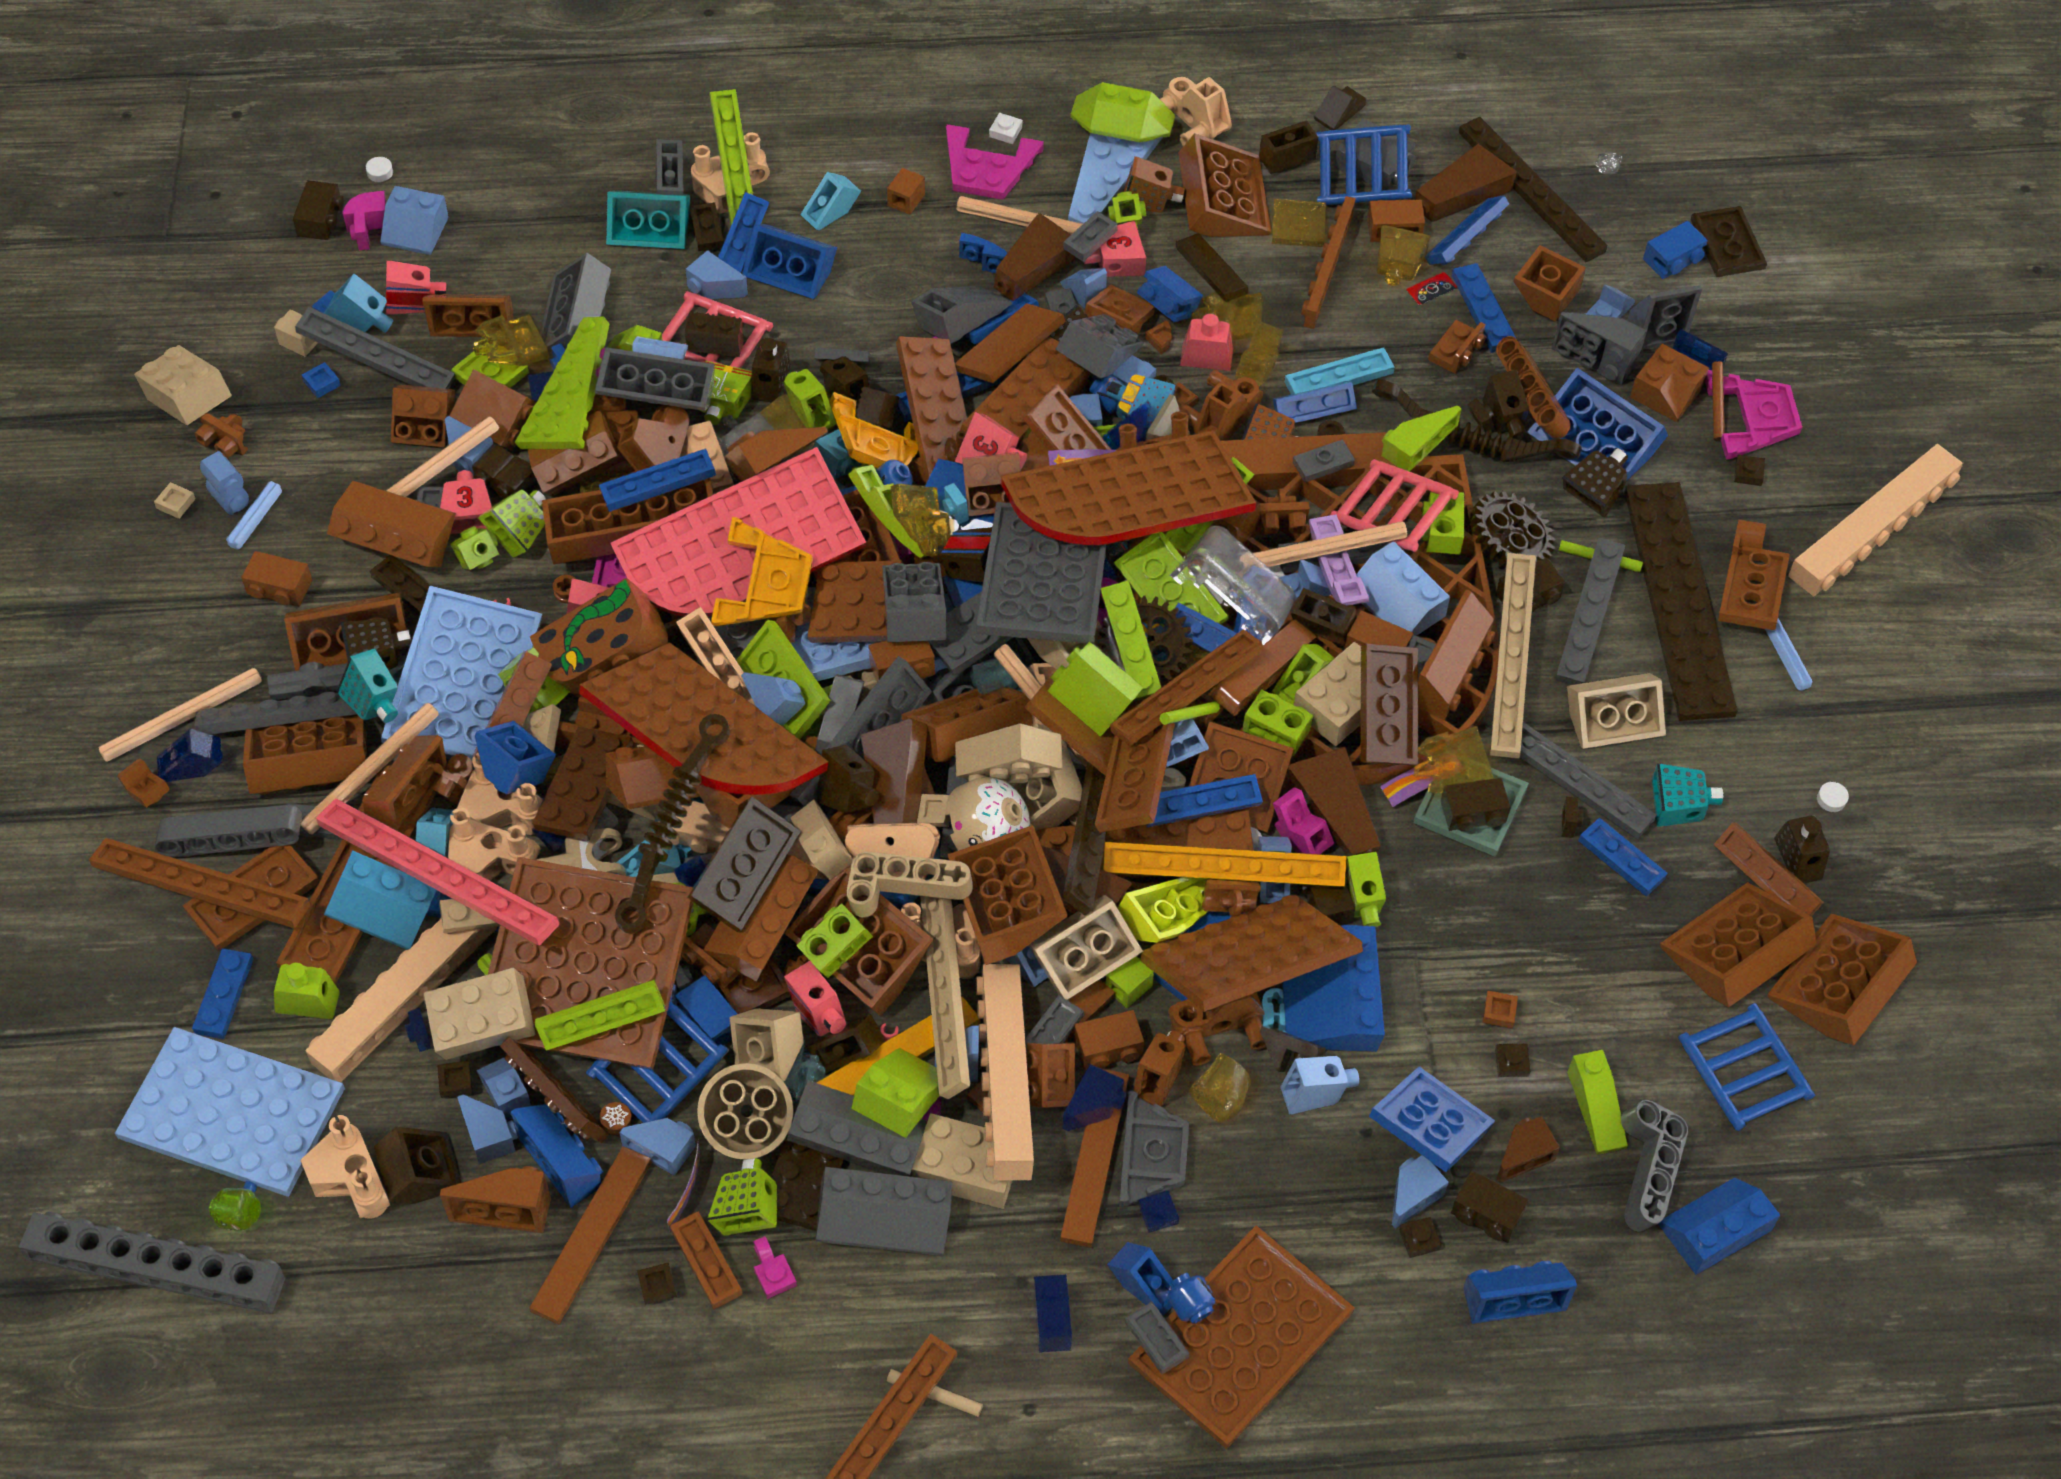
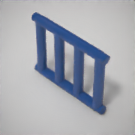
[1316,125,1412,205]
[586,997,729,1123]
[1678,1003,1815,1131]

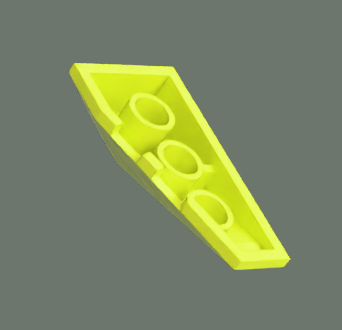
[1117,877,1225,943]

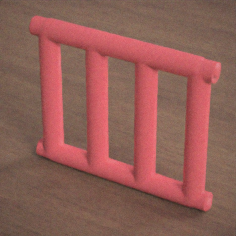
[662,291,773,368]
[1330,459,1459,552]

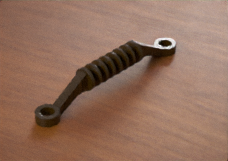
[1372,379,1582,463]
[615,714,730,934]

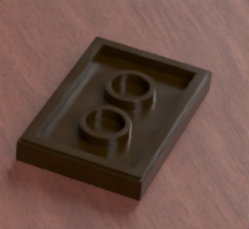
[1690,206,1767,277]

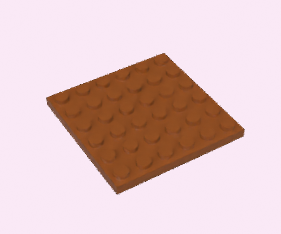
[487,857,694,1070]

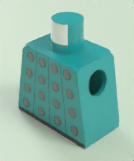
[337,648,398,723]
[1652,764,1723,827]

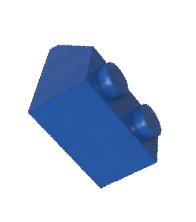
[475,721,556,794]

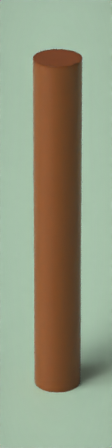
[1712,362,1724,441]

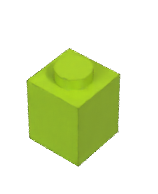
[1106,956,1154,1008]

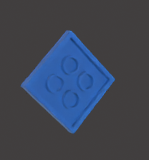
[1369,1067,1495,1172]

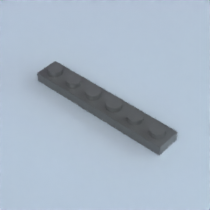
[295,307,455,389]
[1555,537,1626,685]
[195,692,357,736]
[1520,722,1657,839]

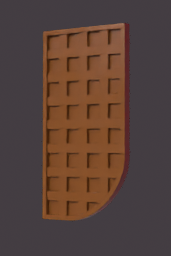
[1001,430,1256,545]
[579,643,829,795]

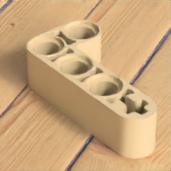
[847,852,973,917]

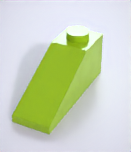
[1382,406,1462,472]
[1567,1050,1628,1155]

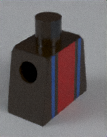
[931,527,992,582]

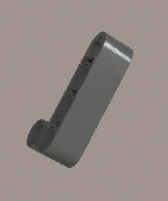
[1621,1100,1688,1232]

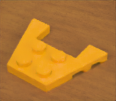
[829,392,919,468]
[711,517,813,626]

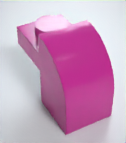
[343,191,387,251]
[1273,787,1334,855]

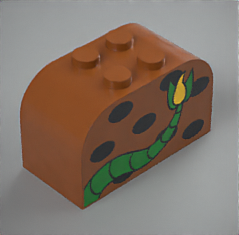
[530,578,668,699]

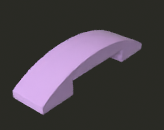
[1309,515,1369,606]

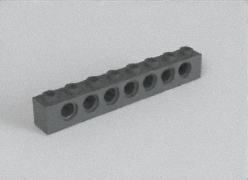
[18,1212,285,1314]

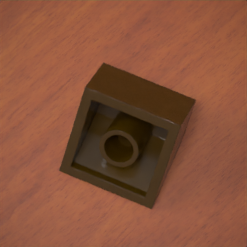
[374,1127,461,1204]

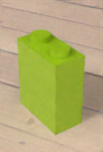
[1047,641,1143,737]

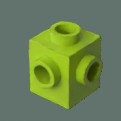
[1108,191,1146,228]
[450,526,499,570]

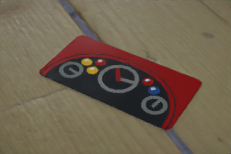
[1406,272,1457,305]

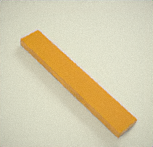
[817,997,981,1096]

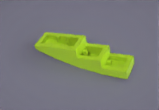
[848,465,937,558]

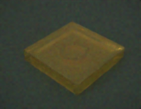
[1272,199,1326,247]

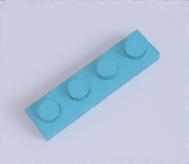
[1285,347,1395,394]

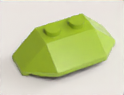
[1071,82,1175,143]

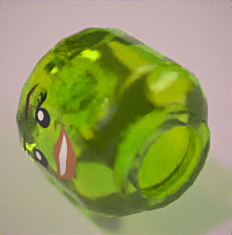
[209,1187,261,1231]

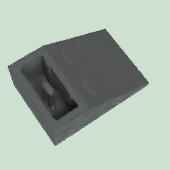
[911,286,1012,344]
[1552,312,1647,385]
[1056,314,1144,378]
[882,562,946,642]

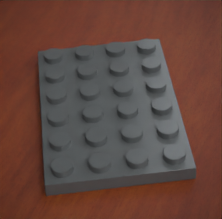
[976,502,1107,644]

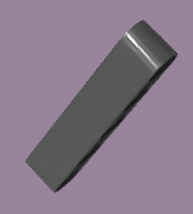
[154,805,302,857]

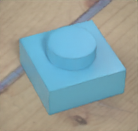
[942,483,969,524]

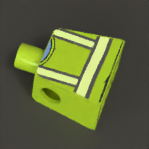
[1345,852,1386,927]

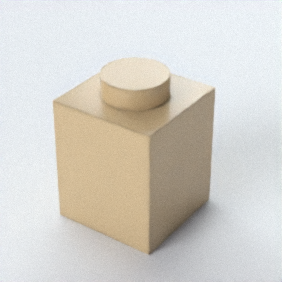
[274,309,318,357]

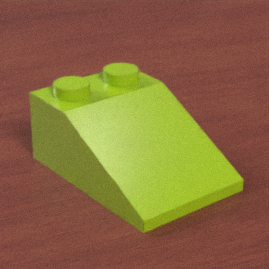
[851,1048,939,1138]

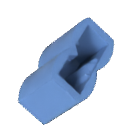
[200,451,249,515]

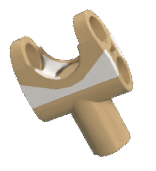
[536,828,626,876]

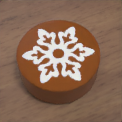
[600,1102,632,1135]

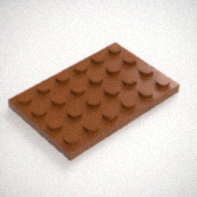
[1140,895,1363,1012]
[1128,1225,1355,1449]

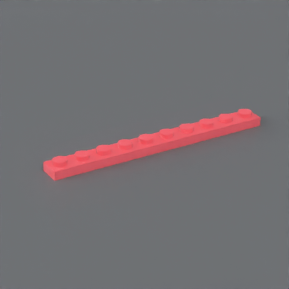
[315,798,560,946]

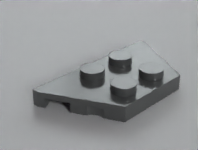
[1119,1091,1189,1207]

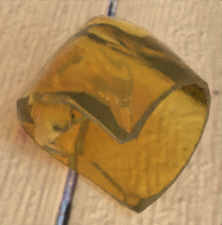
[1188,1053,1251,1124]

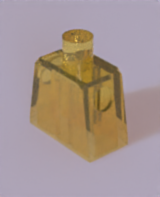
[1377,224,1431,286]

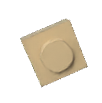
[154,482,195,519]
[917,794,950,827]

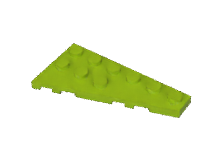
[515,316,610,449]

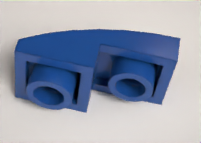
[959,233,1007,273]

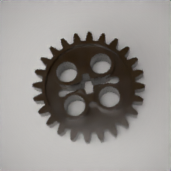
[1469,491,1555,566]
[1098,595,1193,683]

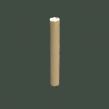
[887,1369,983,1417]

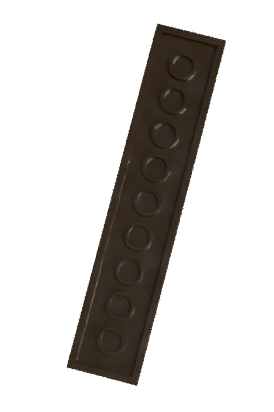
[1624,482,1738,721]

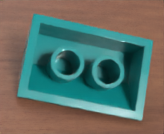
[606,190,690,249]

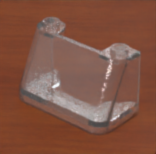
[1170,526,1296,645]

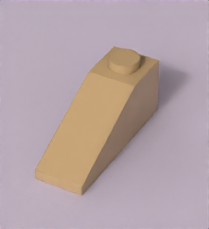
[791,800,853,880]

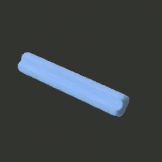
[226,481,282,550]
[1765,619,1812,691]

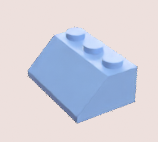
[1356,541,1450,635]

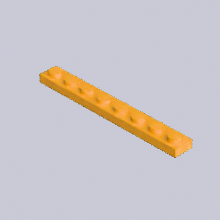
[1103,842,1346,886]

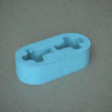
[1261,988,1286,1032]

